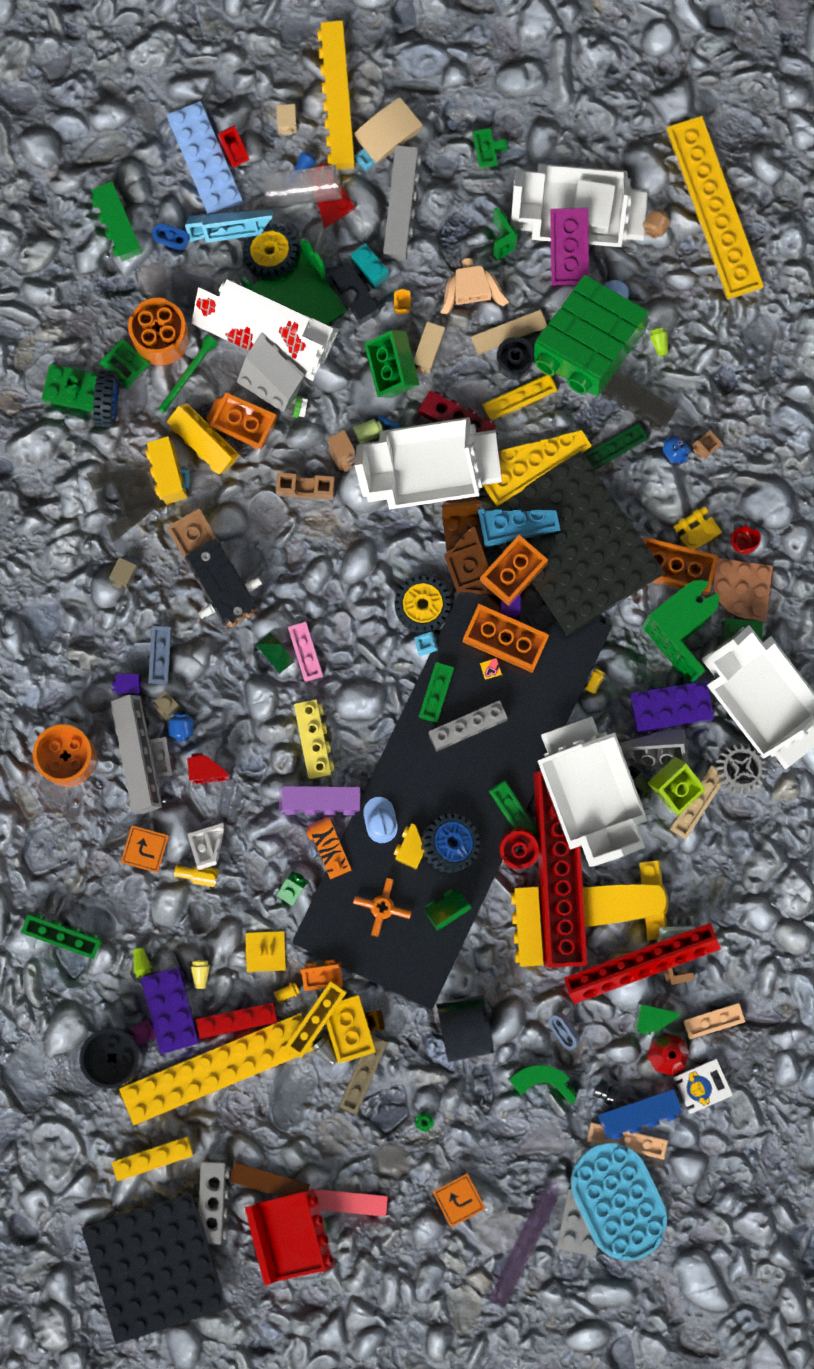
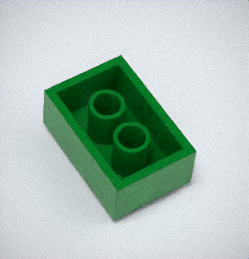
[364,330,419,398]

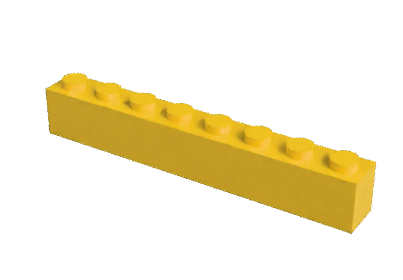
[317,21,355,171]

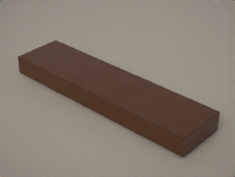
[229,1162,310,1197]

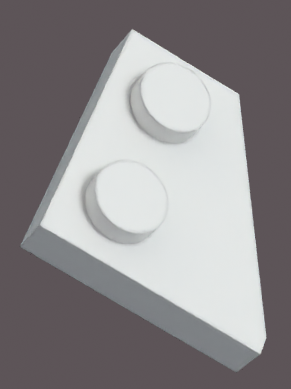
[187,823,225,870]

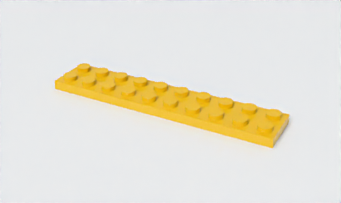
[666,116,764,300]
[119,1013,314,1126]

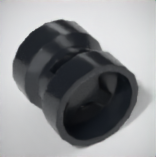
[592,1079,619,1106]

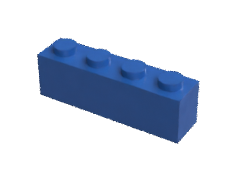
[598,1089,682,1141]

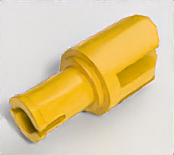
[174,865,219,887]

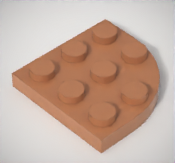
[713,558,773,623]

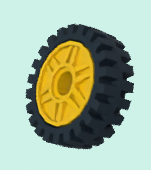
[242,224,300,281]
[394,575,451,633]

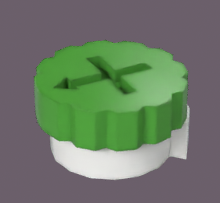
[292,397,308,418]

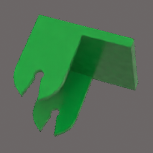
[240,237,347,325]
[642,580,719,684]

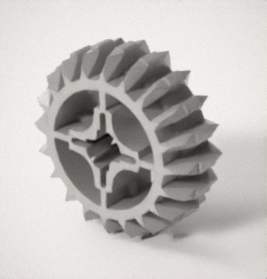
[715,743,767,795]

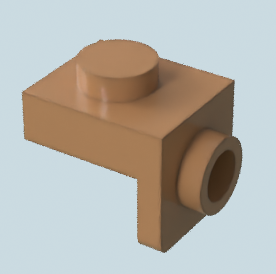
[693,430,723,460]

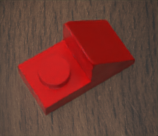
[217,125,250,168]

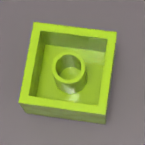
[647,757,706,816]

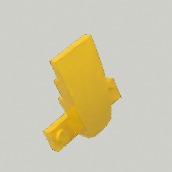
[583,861,669,940]

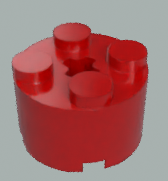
[499,827,539,870]

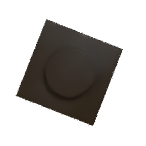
[365,1010,385,1032]

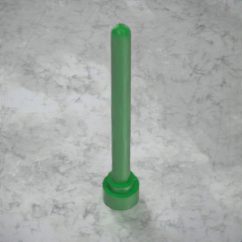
[159,335,219,413]

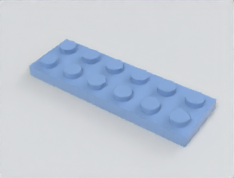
[166,101,243,214]

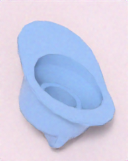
[364,797,397,843]

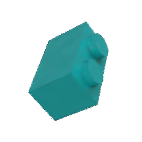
[351,243,389,289]

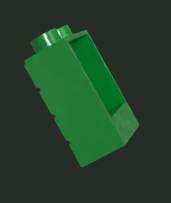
[534,275,649,397]

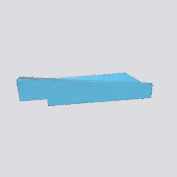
[185,209,274,243]

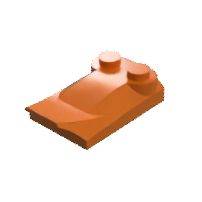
[206,392,277,450]

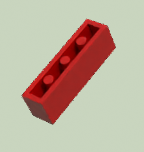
[196,1003,278,1039]

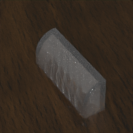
[262,165,342,209]

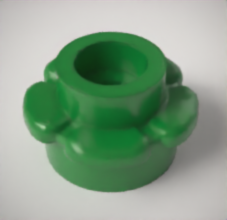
[415,1112,434,1132]

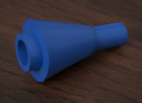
[288,151,316,184]

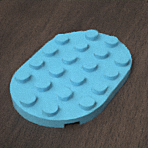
[571,1143,667,1261]

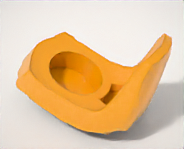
[394,288,411,315]

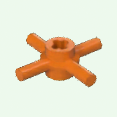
[353,878,412,937]

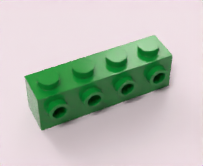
[21,913,103,960]

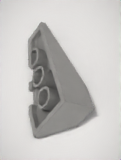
[619,729,688,771]

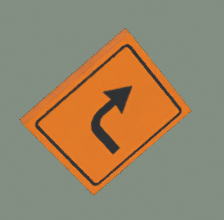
[121,825,169,873]
[433,1173,486,1227]

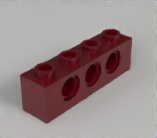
[419,390,496,433]

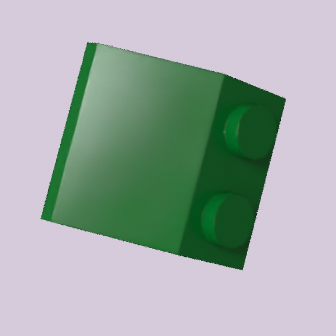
[633,1005,680,1035]

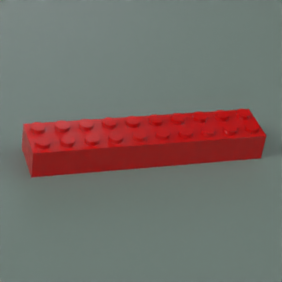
[533,771,587,968]

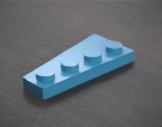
[478,509,561,547]

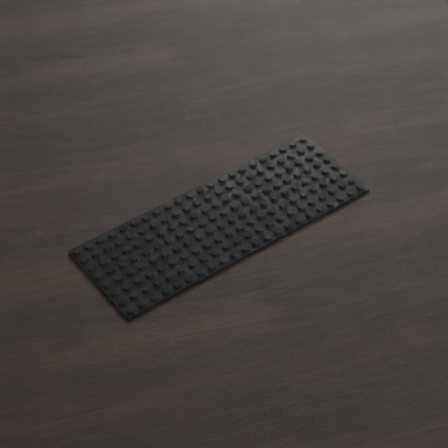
[293,588,611,1009]

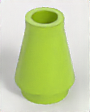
[649,328,669,357]
[133,948,153,978]

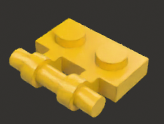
[673,506,722,550]

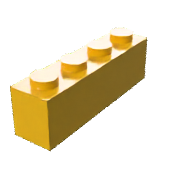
[166,403,240,474]
[511,887,543,967]
[285,981,346,1058]
[111,1136,195,1181]

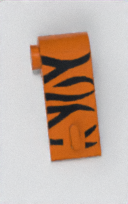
[305,816,351,879]

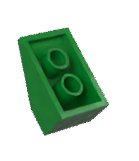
[425,889,471,931]

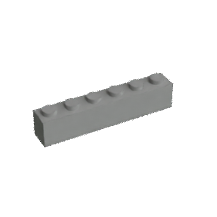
[383,146,421,261]
[111,695,162,814]

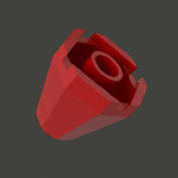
[647,1033,689,1075]

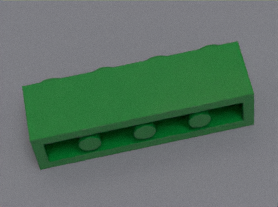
[90,181,142,262]

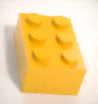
[145,436,188,504]

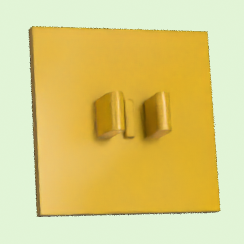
[246,931,286,972]

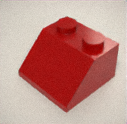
[187,753,231,784]

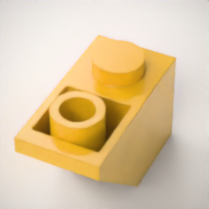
[394,824,425,870]

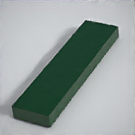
[584,423,649,470]

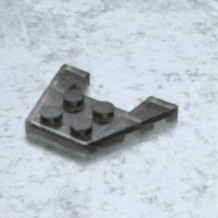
[86,469,160,542]

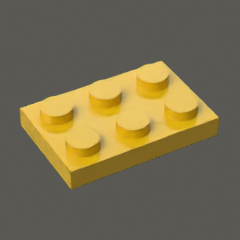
[326,995,376,1064]

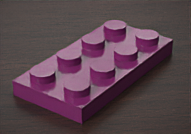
[550,208,589,285]

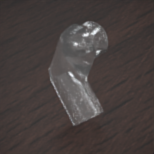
[450,106,478,122]

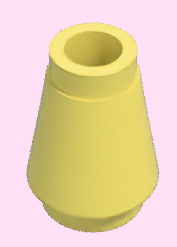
[191,960,210,989]

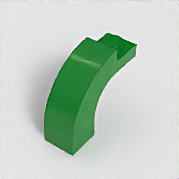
[508,1065,577,1105]

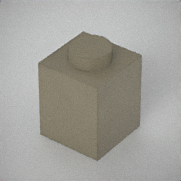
[109,557,138,589]

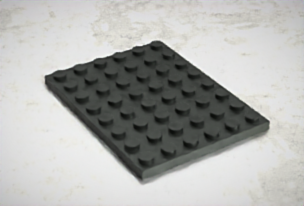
[488,451,665,636]

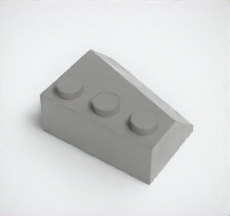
[237,333,305,413]

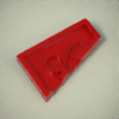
[309,162,355,229]

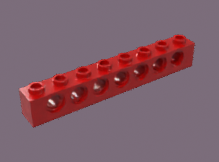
[564,922,721,1004]

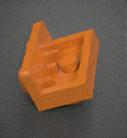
[300,959,343,991]

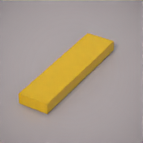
[482,375,558,421]

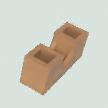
[327,430,355,472]
[276,473,335,500]

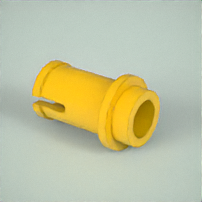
[585,669,605,694]
[274,982,300,1003]

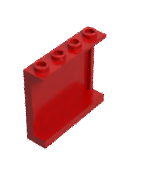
[244,1189,335,1286]

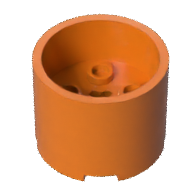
[128,298,189,366]
[33,724,97,787]

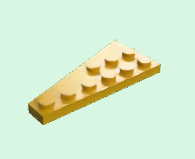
[482,430,592,507]

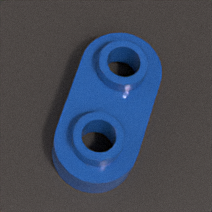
[152,224,189,250]

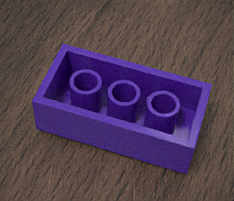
[629,681,714,734]
[141,967,200,1054]

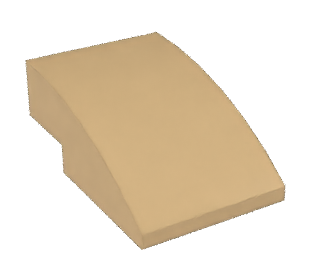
[353,97,423,163]

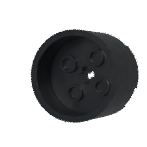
[436,995,494,1062]
[79,1028,144,1089]

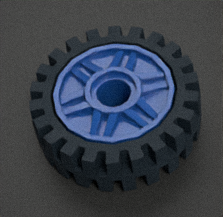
[93,370,119,427]
[421,814,480,873]

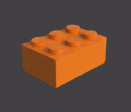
[480,535,548,606]

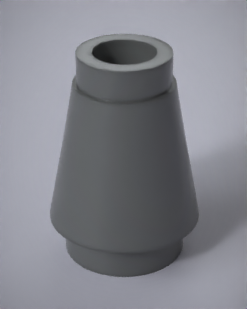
[311,1037,337,1066]

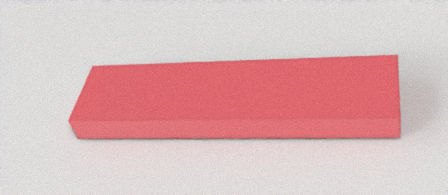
[309,1188,388,1217]

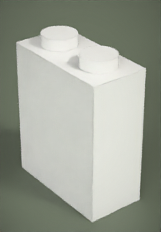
[574,179,615,235]

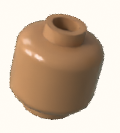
[643,209,670,239]

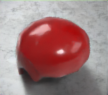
[730,526,761,554]

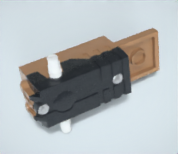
[166,509,262,628]

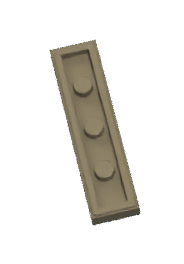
[339,1035,388,1115]

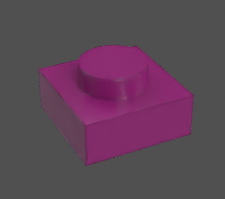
[131,1019,156,1045]

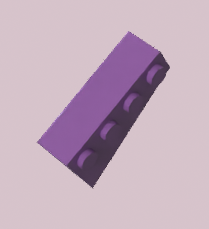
[279,786,360,815]

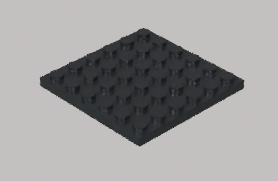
[81,1192,228,1344]

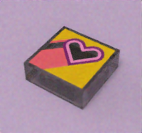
[479,657,503,682]

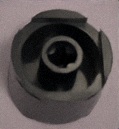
[496,337,534,380]

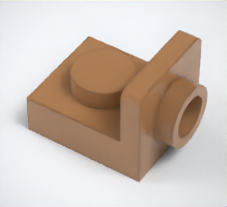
[663,968,694,985]

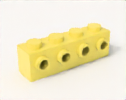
[294,699,334,781]

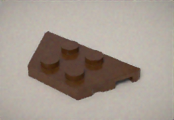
[444,526,496,596]

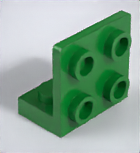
[493,207,518,261]

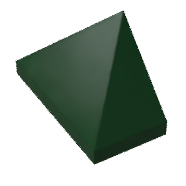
[255,633,294,674]

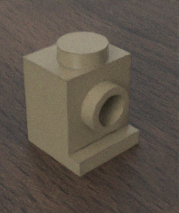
[153,691,181,720]

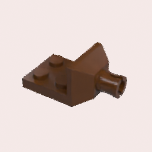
[442,497,485,552]

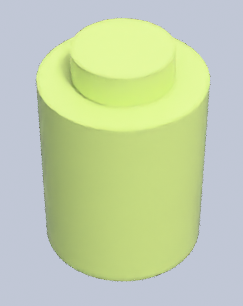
[353,419,383,444]

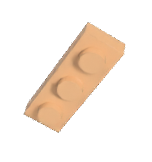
[683,1003,745,1039]

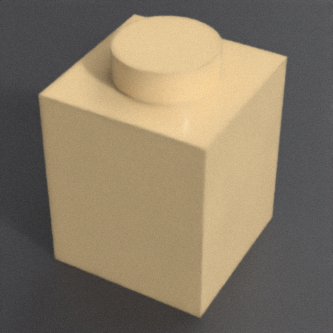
[276,104,297,135]

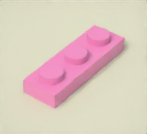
[288,622,323,682]

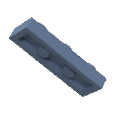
[148,626,172,685]

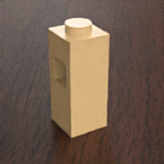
[413,322,445,374]

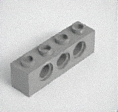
[429,701,507,752]
[199,1161,230,1244]

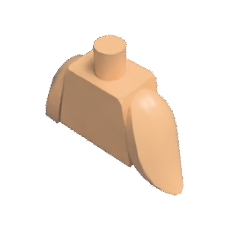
[440,258,510,314]

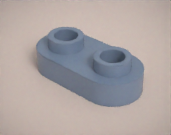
[549,1012,580,1050]

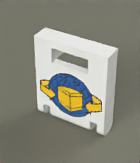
[673,1059,733,1114]

